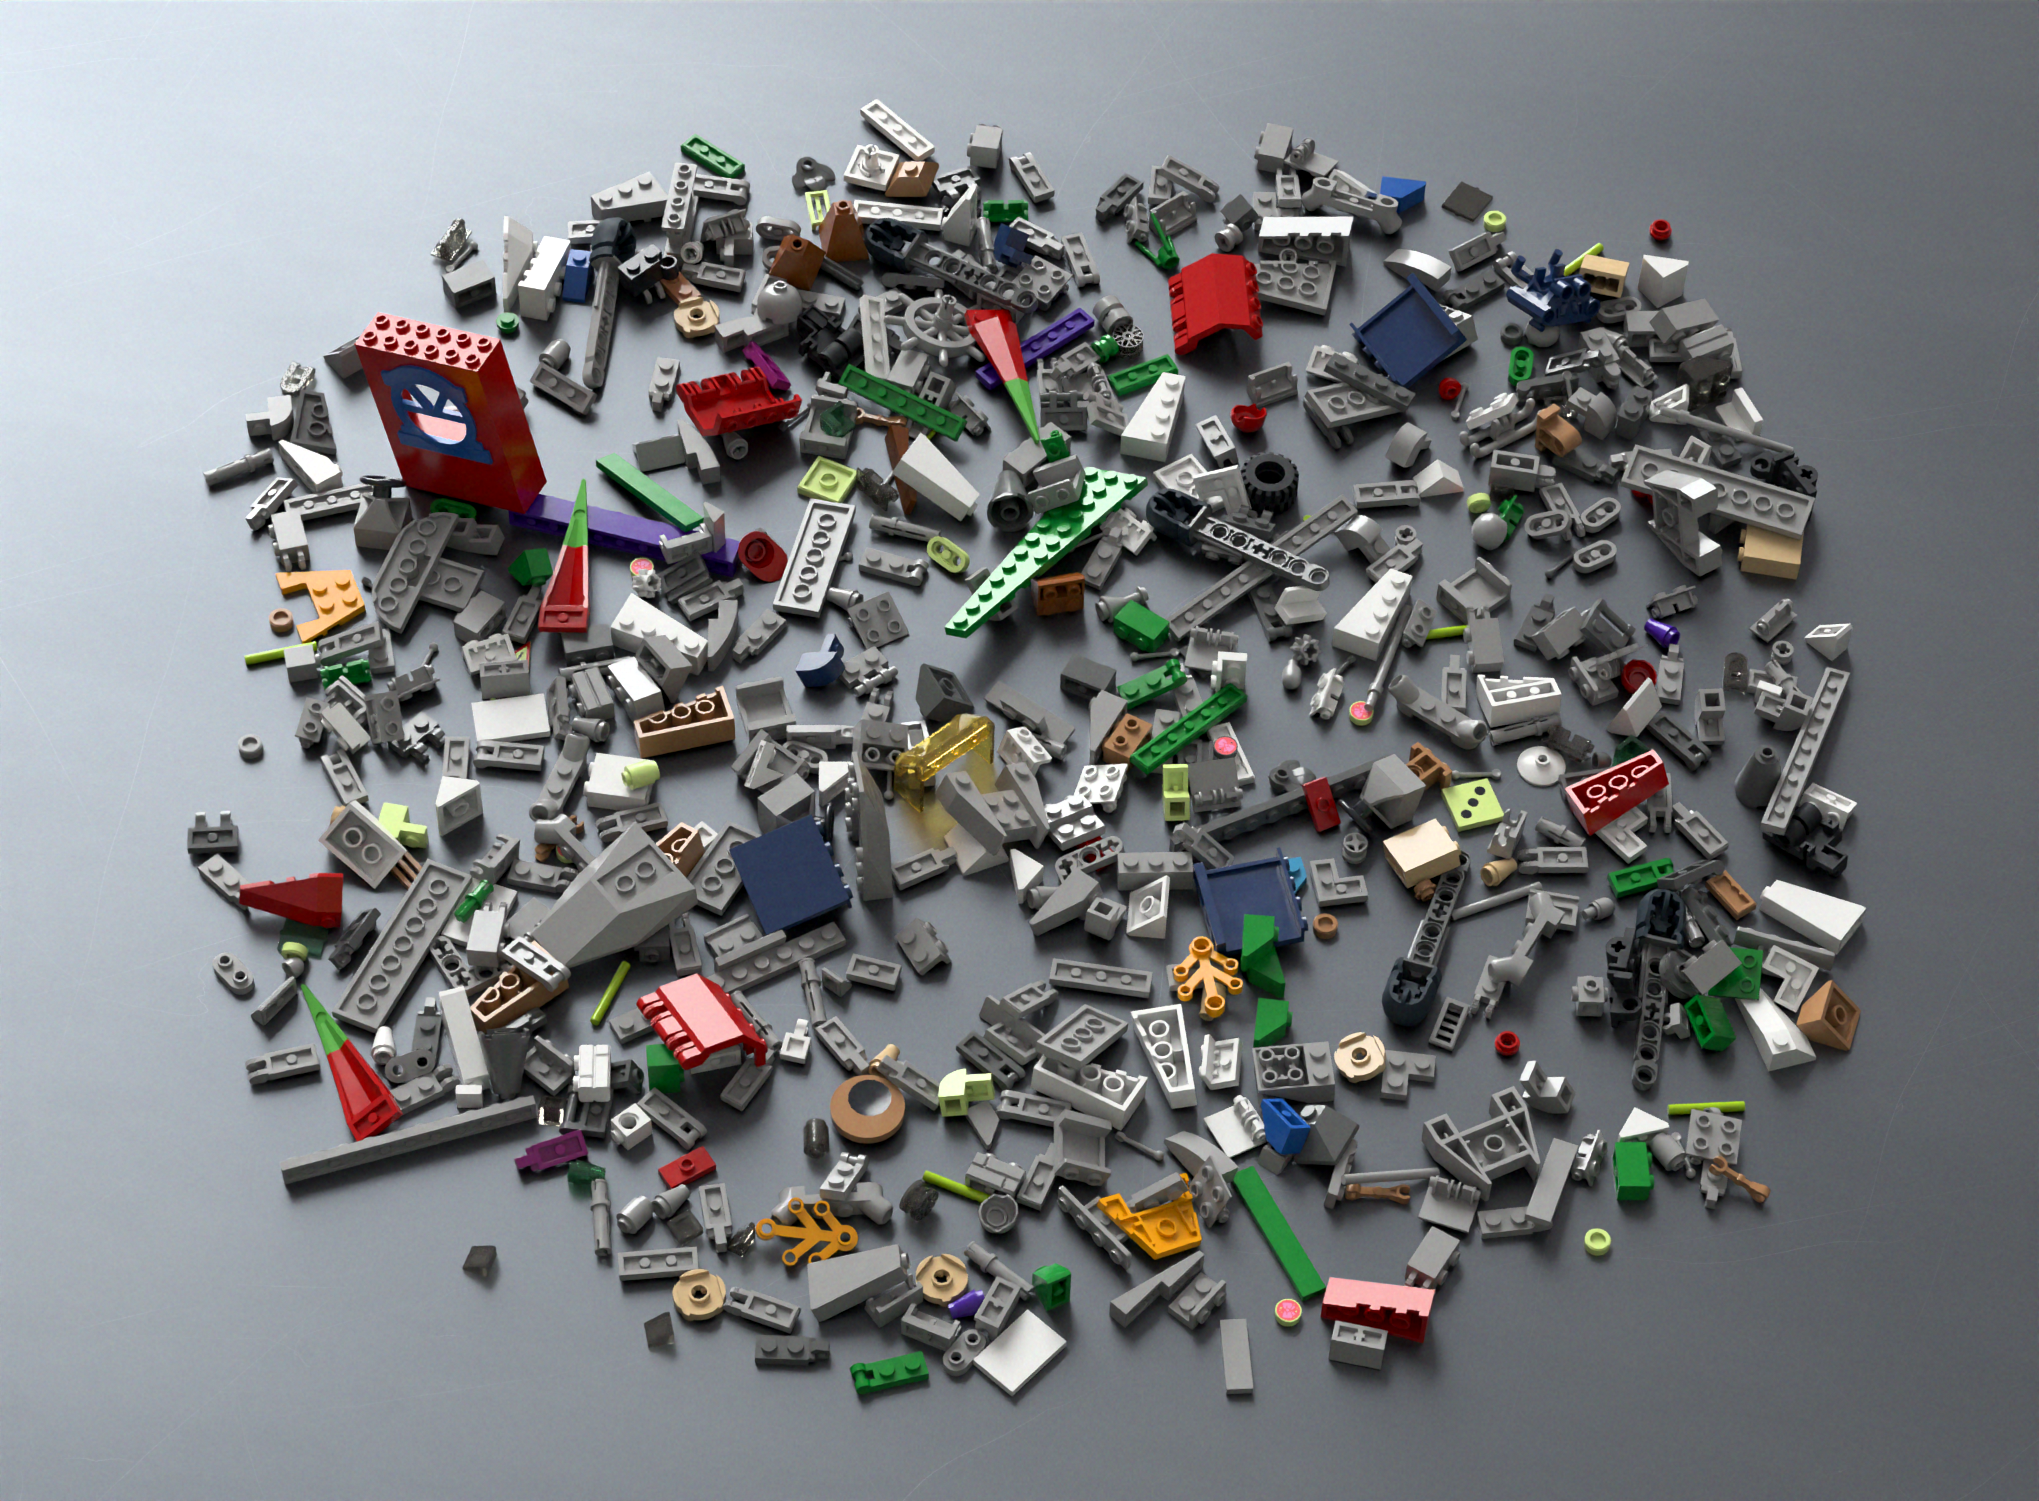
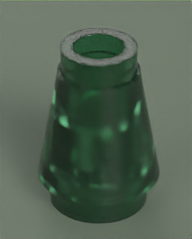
[567,1160,606,1185]

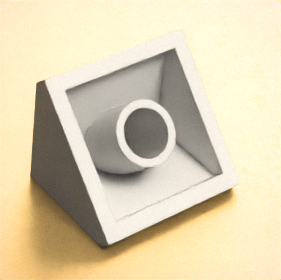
[1638,255,1689,308]
[1605,678,1662,737]
[435,776,483,836]
[944,823,1009,876]
[1126,875,1170,939]

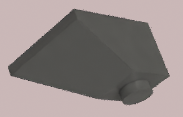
[915,663,974,722]
[1295,1105,1360,1165]

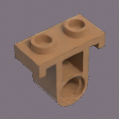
[1535,404,1582,457]
[1406,742,1452,791]

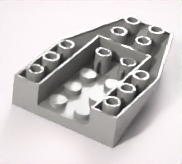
[844,752,893,901]
[531,821,698,968]

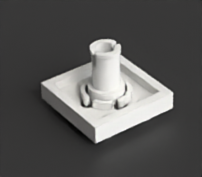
[844,144,899,191]

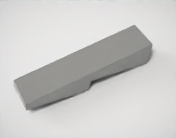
[1524,1138,1578,1227]
[1109,1250,1204,1327]

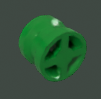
[1090,335,1119,363]

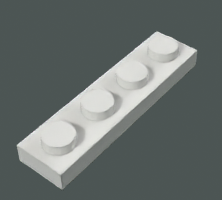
[860,99,935,162]
[854,200,943,231]
[860,295,890,382]

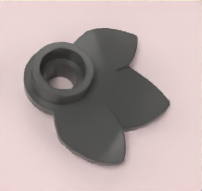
[792,157,836,192]
[1268,759,1316,792]

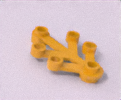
[1173,936,1243,1018]
[755,1197,858,1266]

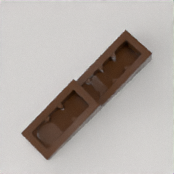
[885,424,917,515]

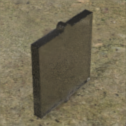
[1442,181,1493,222]

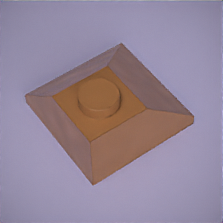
[885,162,939,197]
[1796,980,1861,1051]

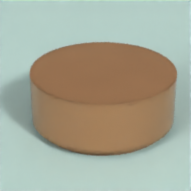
[269,608,294,632]
[1312,913,1338,939]

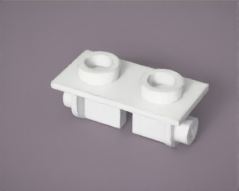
[1310,668,1344,719]

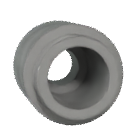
[539,339,571,371]
[1649,1132,1687,1171]
[616,1196,655,1234]

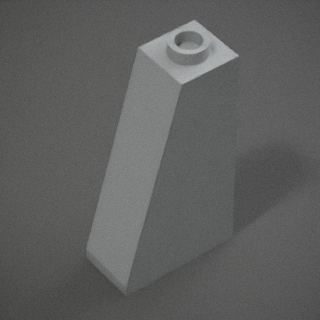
[807,1244,910,1322]

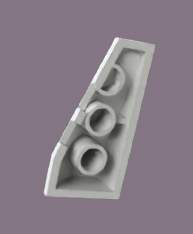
[503,216,538,312]
[1735,988,1816,1071]

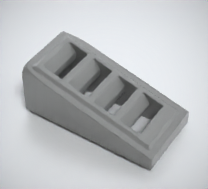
[1428,997,1470,1051]

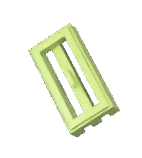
[805,190,830,230]

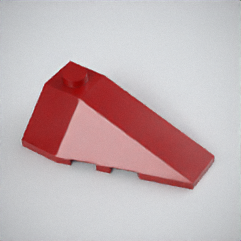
[239,873,343,928]

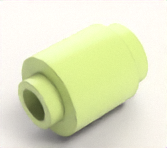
[621,760,660,790]

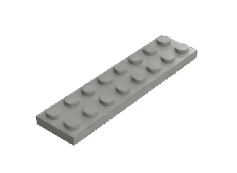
[1621,444,1815,540]
[332,859,473,1034]

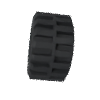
[1241,452,1299,514]

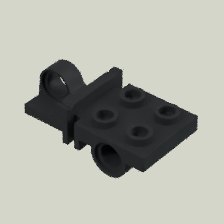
[796,304,865,381]
[1750,450,1818,522]
[1762,802,1848,878]
[1606,927,1642,1028]

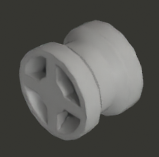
[1215,223,1243,252]
[1342,833,1368,864]

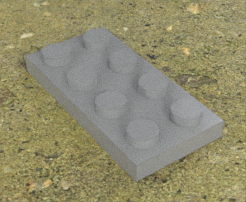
[1305,374,1401,428]
[687,820,762,916]
[1035,1004,1129,1070]

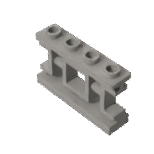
[662,163,699,266]

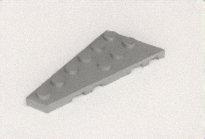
[1254,261,1337,315]

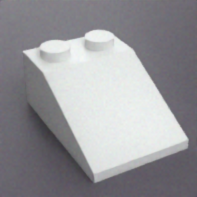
[318,800,407,889]

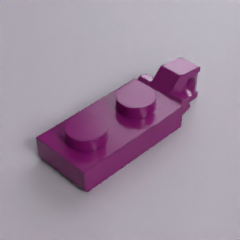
[742,341,791,391]
[514,1129,589,1171]

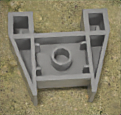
[1644,470,1722,576]
[935,762,1050,856]
[1421,1086,1540,1201]

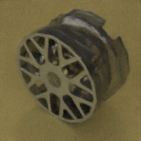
[1112,324,1144,360]
[899,1180,939,1222]

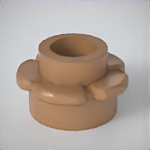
[1413,879,1437,901]

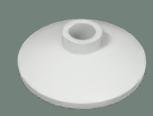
[1517,746,1566,787]

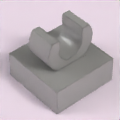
[1662,1003,1690,1039]

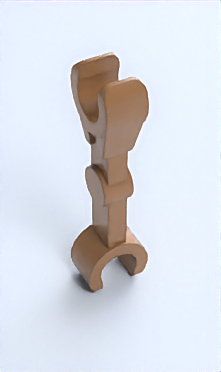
[855,407,907,428]
[535,815,584,862]
[1709,1156,1771,1203]
[1345,1184,1411,1204]

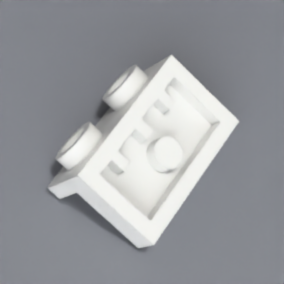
[1306,345,1359,383]
[1100,508,1157,556]
[461,634,517,676]
[1210,651,1247,693]
[997,726,1052,776]
[1799,783,1857,831]

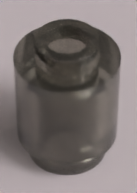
[803,1118,829,1159]

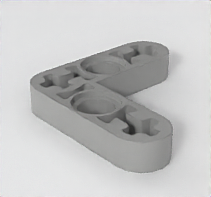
[1055,836,1125,920]
[429,936,514,997]

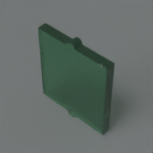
[277,918,329,957]

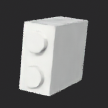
[583,753,654,811]

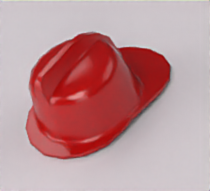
[738,531,788,582]

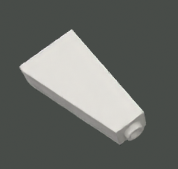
[892,433,980,521]
[1760,880,1866,955]
[439,986,490,1090]

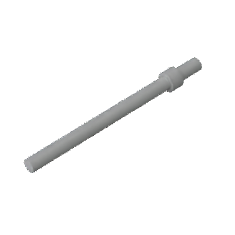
[1659,406,1793,453]
[1364,605,1412,711]

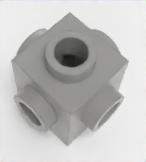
[1571,976,1608,1017]

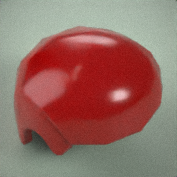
[1230,403,1267,433]
[1621,659,1657,694]

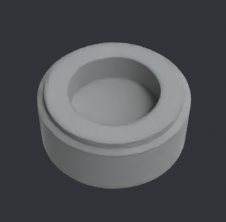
[238,734,263,759]

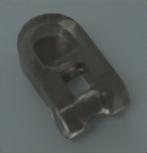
[280,362,316,398]
[1722,652,1748,693]

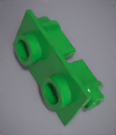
[983,199,1028,222]
[1040,430,1070,463]
[1497,495,1524,542]
[320,658,372,690]

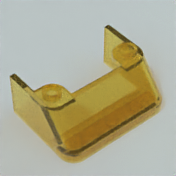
[894,713,995,813]

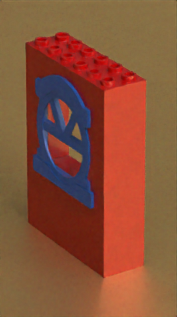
[354,312,547,514]

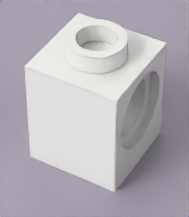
[610,1103,652,1150]

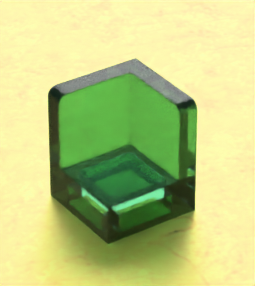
[819,401,856,438]
[1612,734,1650,766]

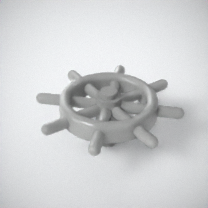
[883,289,985,367]

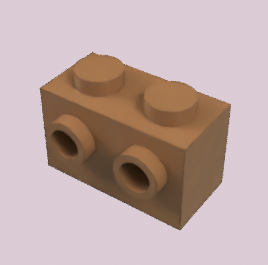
[1101,713,1153,773]

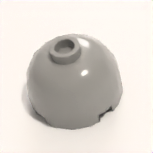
[757,281,802,324]

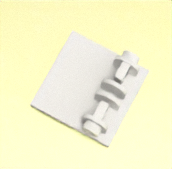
[1074,764,1128,813]
[1203,1095,1268,1158]

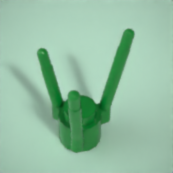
[1135,213,1180,269]

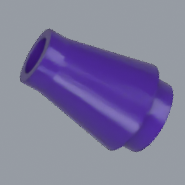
[1644,618,1680,648]
[948,1289,985,1319]

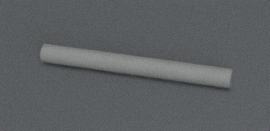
[1451,882,1542,921]
[1341,1168,1440,1185]

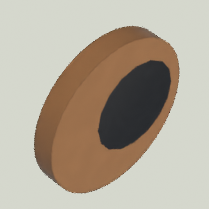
[830,1075,905,1143]

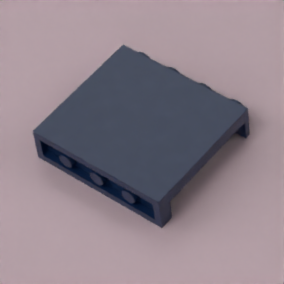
[1349,273,1467,389]
[729,814,854,935]
[1193,847,1308,957]

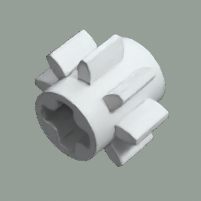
[632,569,661,598]

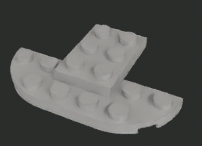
[372,512,485,634]

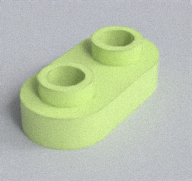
[927,536,970,573]

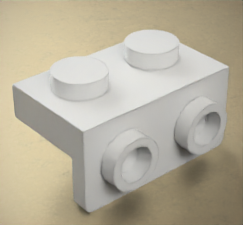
[320,703,370,754]
[1199,1034,1243,1090]

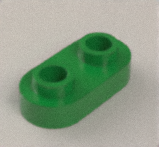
[1508,347,1534,386]
[430,499,477,521]

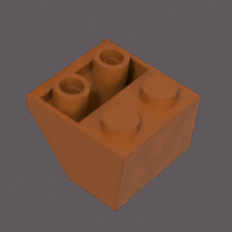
[1031,572,1085,616]

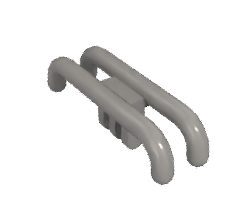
[1459,398,1541,458]

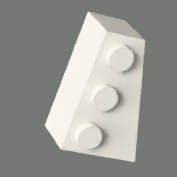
[1476,675,1561,728]

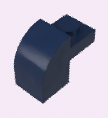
[993,223,1034,268]
[796,634,846,687]

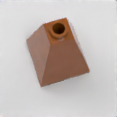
[818,200,869,262]
[769,234,826,291]

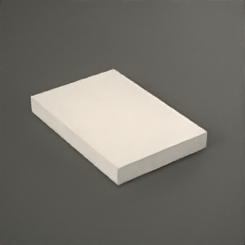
[1153,454,1225,521]
[471,693,550,742]
[441,877,518,947]
[973,1309,1067,1396]

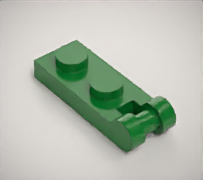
[1117,659,1187,710]
[1607,858,1674,898]
[850,1351,929,1394]

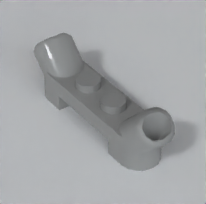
[1302,177,1402,234]
[1388,675,1488,750]
[529,732,590,822]
[534,814,595,872]
[1488,892,1565,987]
[771,1182,893,1226]

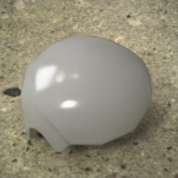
[1524,318,1560,347]
[1471,513,1507,550]
[978,1194,1019,1234]

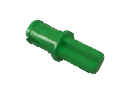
[454,880,494,923]

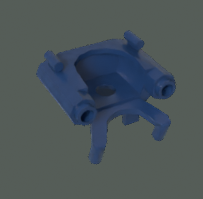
[1506,249,1601,332]

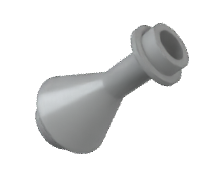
[1095,586,1149,623]

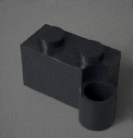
[618,244,679,297]

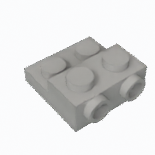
[1044,794,1106,851]

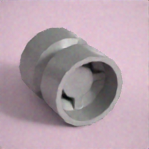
[1093,295,1134,338]

